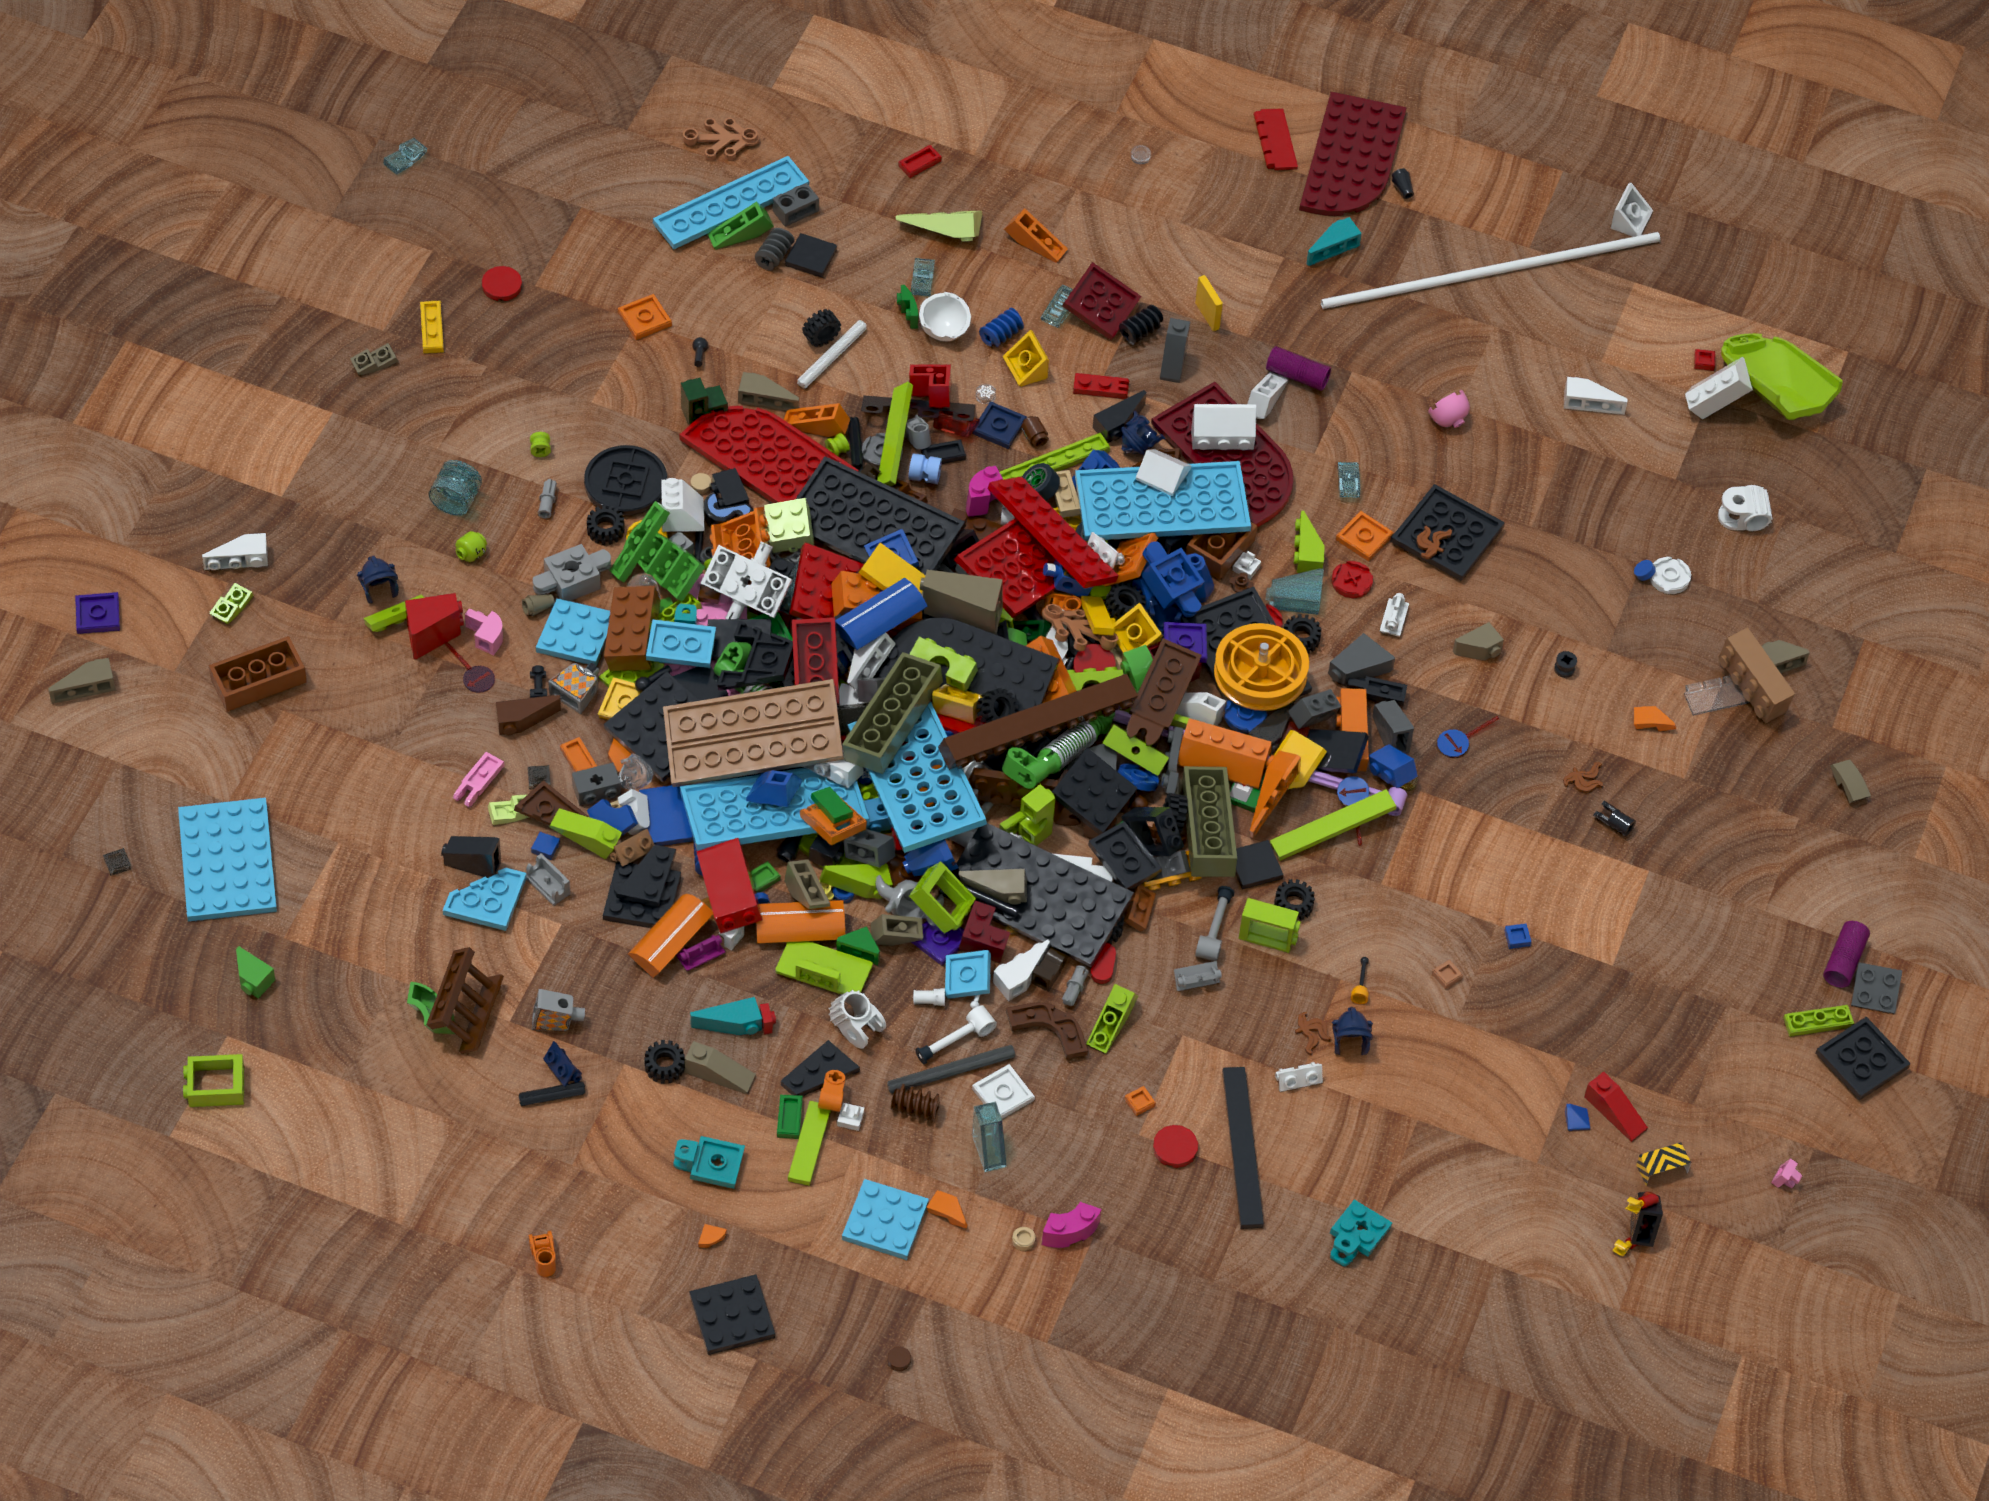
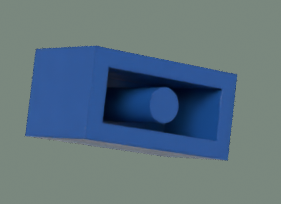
[1369,744,1418,788]

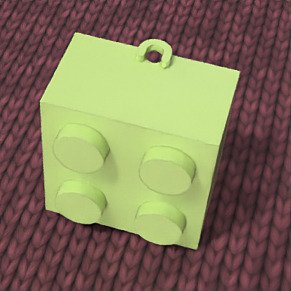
[764,498,814,553]

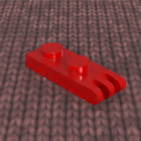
[1073,373,1130,399]

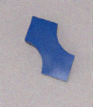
[587,799,638,836]

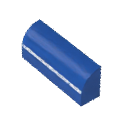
[836,578,928,650]

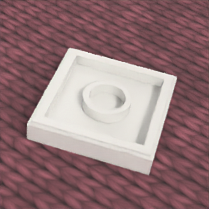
[972,1064,1035,1122]

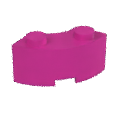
[966,466,1003,517]
[1041,1202,1102,1248]

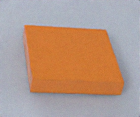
[618,294,672,340]
[1335,511,1394,562]

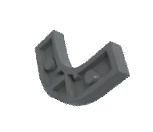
[1160,726,1184,794]

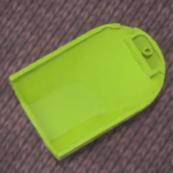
[1721,333,1843,420]

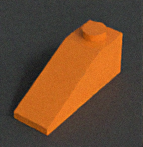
[1004,208,1068,263]
[783,403,850,437]

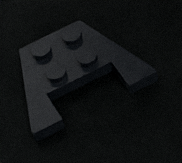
[717,621,793,691]

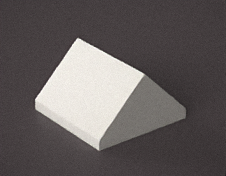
[1611,183,1653,237]
[1136,449,1192,496]

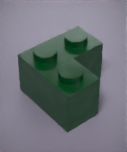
[681,378,728,425]

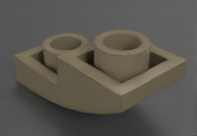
[350,343,399,375]
[1830,760,1871,803]

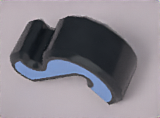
[704,492,754,527]

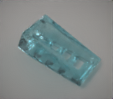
[1041,284,1073,328]

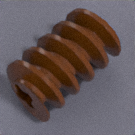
[890,1084,940,1122]

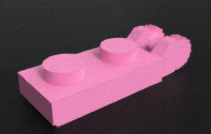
[453,752,505,807]

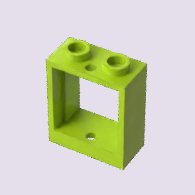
[909,861,976,933]
[1238,898,1301,953]
[183,1054,244,1107]

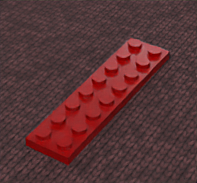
[987,476,1119,588]

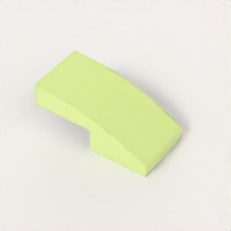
[488,795,528,825]

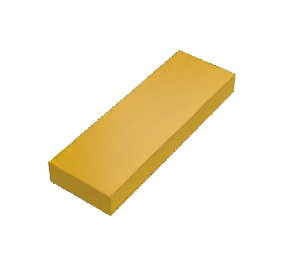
[420,301,444,354]
[1081,596,1115,636]

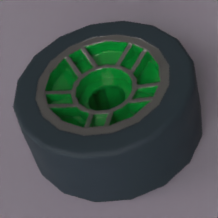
[1022,463,1060,501]

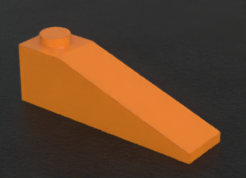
[1250,750,1301,839]

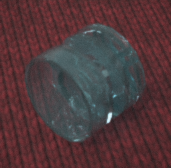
[428,460,482,515]

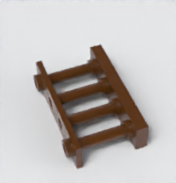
[426,947,504,1054]

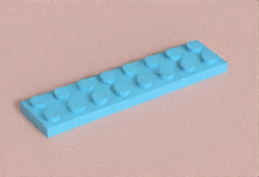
[653,156,809,249]

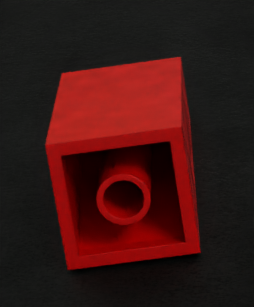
[696,838,763,934]

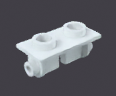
[1088,532,1125,569]
[1380,593,1409,637]
[1275,1062,1323,1092]

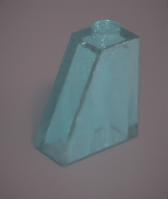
[1265,569,1324,615]
[972,1101,1006,1172]

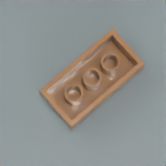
[1718,627,1795,724]

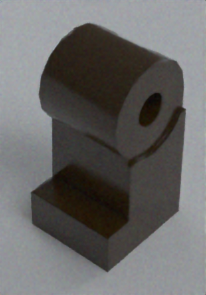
[1031,948,1068,992]

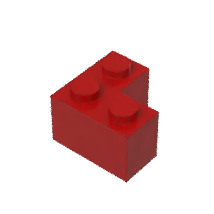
[909,364,952,408]

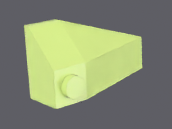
[896,211,982,241]

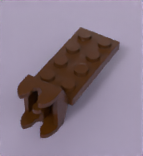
[1126,638,1202,749]
[968,767,1081,826]

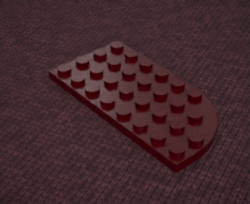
[1299,92,1407,216]

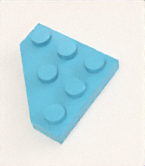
[443,868,527,931]

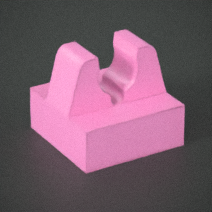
[1771,1158,1802,1188]

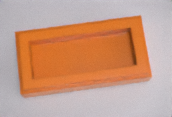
[560,737,597,772]

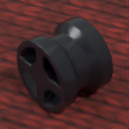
[1554,651,1577,678]

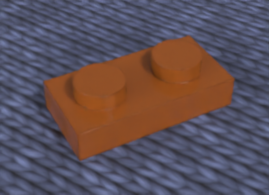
[1124,884,1156,932]

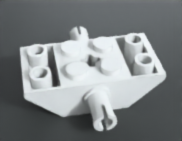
[701,541,793,619]

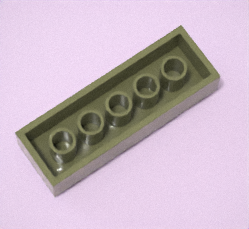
[842,652,943,774]
[1182,766,1237,877]

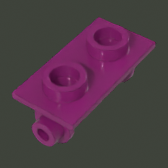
[676,935,726,971]

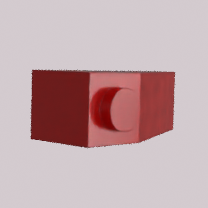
[1584,1071,1648,1142]

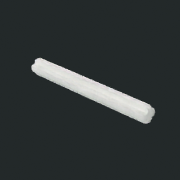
[798,320,867,388]

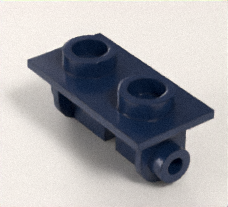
[543,1041,582,1087]

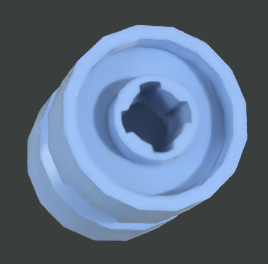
[908,453,942,484]

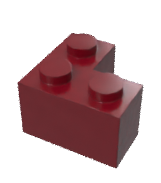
[959,901,1010,963]

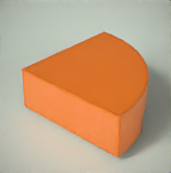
[698,1224,727,1248]

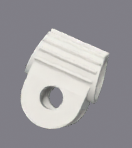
[1718,485,1772,531]
[828,990,886,1049]

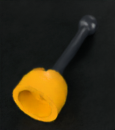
[1350,957,1369,1005]

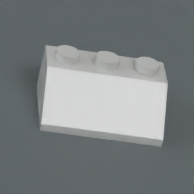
[1685,357,1753,419]
[1191,404,1256,450]
[661,478,704,532]

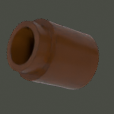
[1021,416,1049,447]

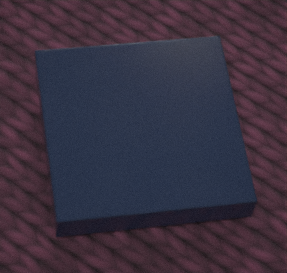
[972,401,1027,449]

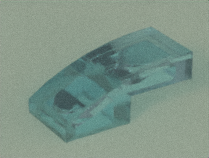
[383,138,428,175]
[911,258,935,296]
[1337,462,1360,498]

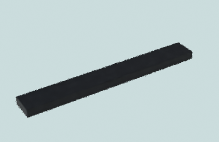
[1222,1067,1264,1229]

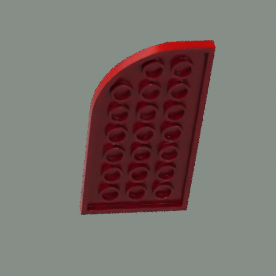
[1151,381,1293,528]

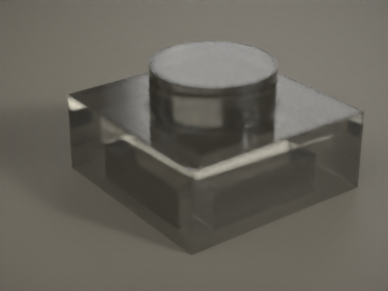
[528,765,551,789]

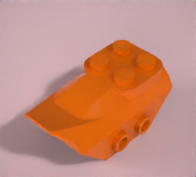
[710,507,771,585]

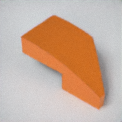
[1634,706,1676,731]
[607,737,637,774]
[926,1190,968,1228]

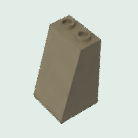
[920,570,1003,635]

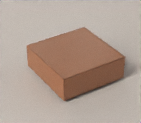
[1432,959,1463,989]

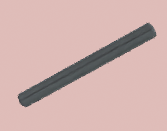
[887,1045,1015,1094]

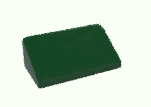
[1013,620,1052,642]

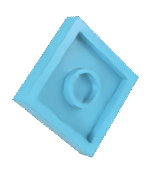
[945,950,991,999]

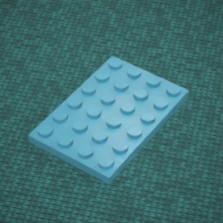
[178,798,277,922]

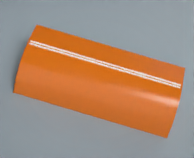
[628,894,713,978]
[756,900,845,943]

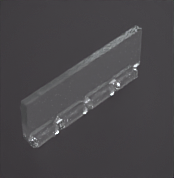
[1684,675,1750,716]

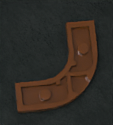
[1006,1002,1088,1060]

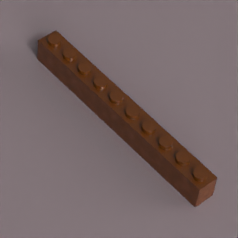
[938,674,1138,770]

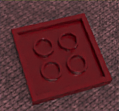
[1062,262,1142,340]

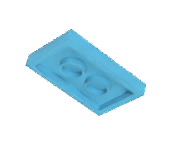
[646,619,716,668]

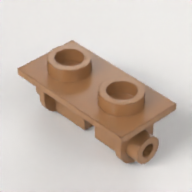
[610,829,654,866]

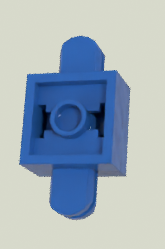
[1141,541,1205,617]

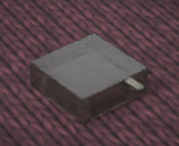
[103,848,131,876]

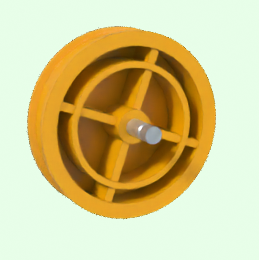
[1214,623,1309,711]

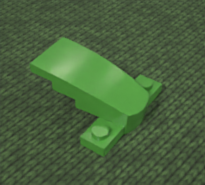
[609,501,705,602]

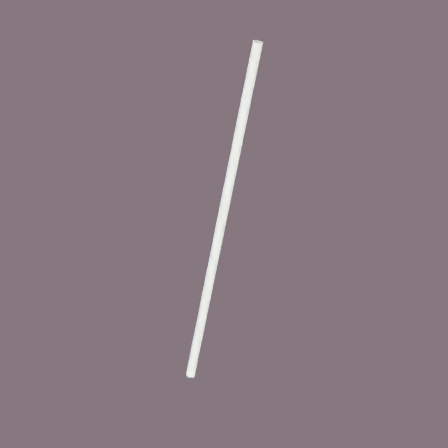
[1321,232,1660,309]

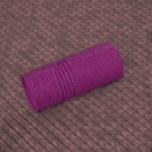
[1266,346,1331,391]
[1823,920,1870,988]

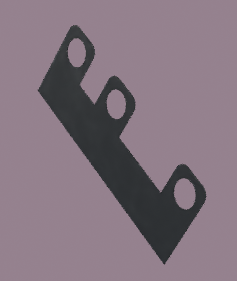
[861,395,975,421]

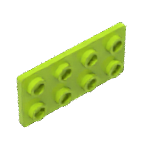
[775,941,873,995]

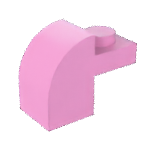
[465,609,503,656]

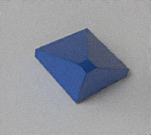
[1565,1104,1590,1131]

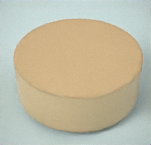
[691,473,711,494]
[1012,1227,1035,1251]

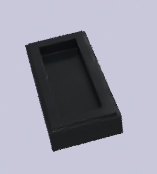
[921,439,966,464]

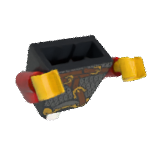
[1612,1192,1663,1256]

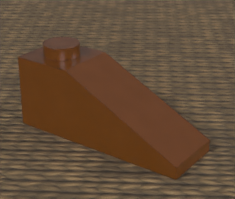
[496,695,561,735]

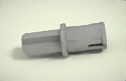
[538,479,557,518]
[1062,966,1089,1006]

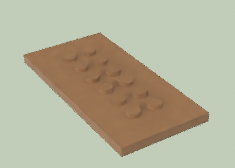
[663,679,844,787]

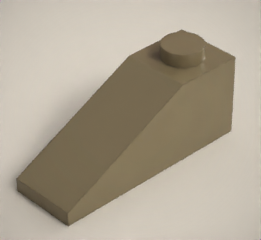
[738,372,799,411]
[48,658,115,704]
[784,859,830,909]
[959,869,1027,905]
[685,1041,756,1094]

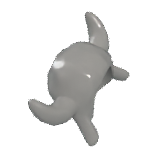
[875,875,944,926]

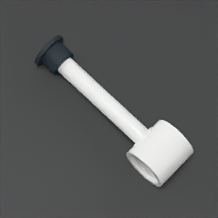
[915,1005,997,1064]

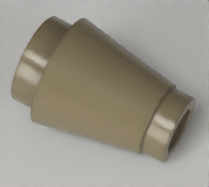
[522,594,555,616]

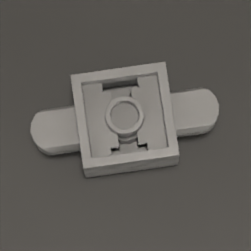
[533,544,611,601]

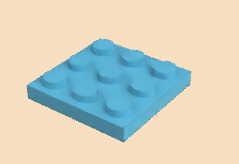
[536,598,610,666]
[842,1179,929,1260]

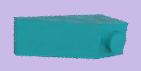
[1306,217,1362,266]
[690,997,762,1036]

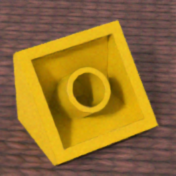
[1003,330,1049,387]
[1113,603,1163,653]
[932,684,982,724]

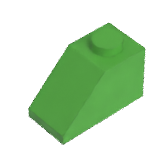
[236,946,275,998]

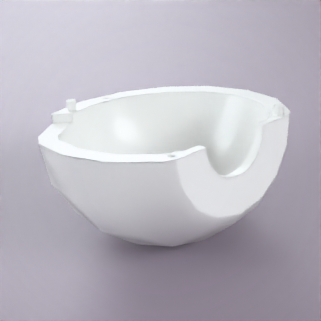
[919,292,971,342]

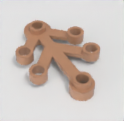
[683,118,760,161]
[1042,604,1118,651]

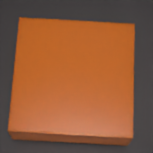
[1124,1086,1156,1116]

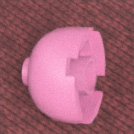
[1428,390,1470,428]

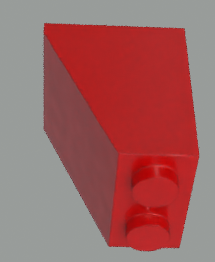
[405,593,464,659]

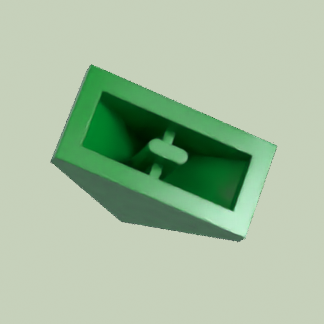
[836,926,880,966]

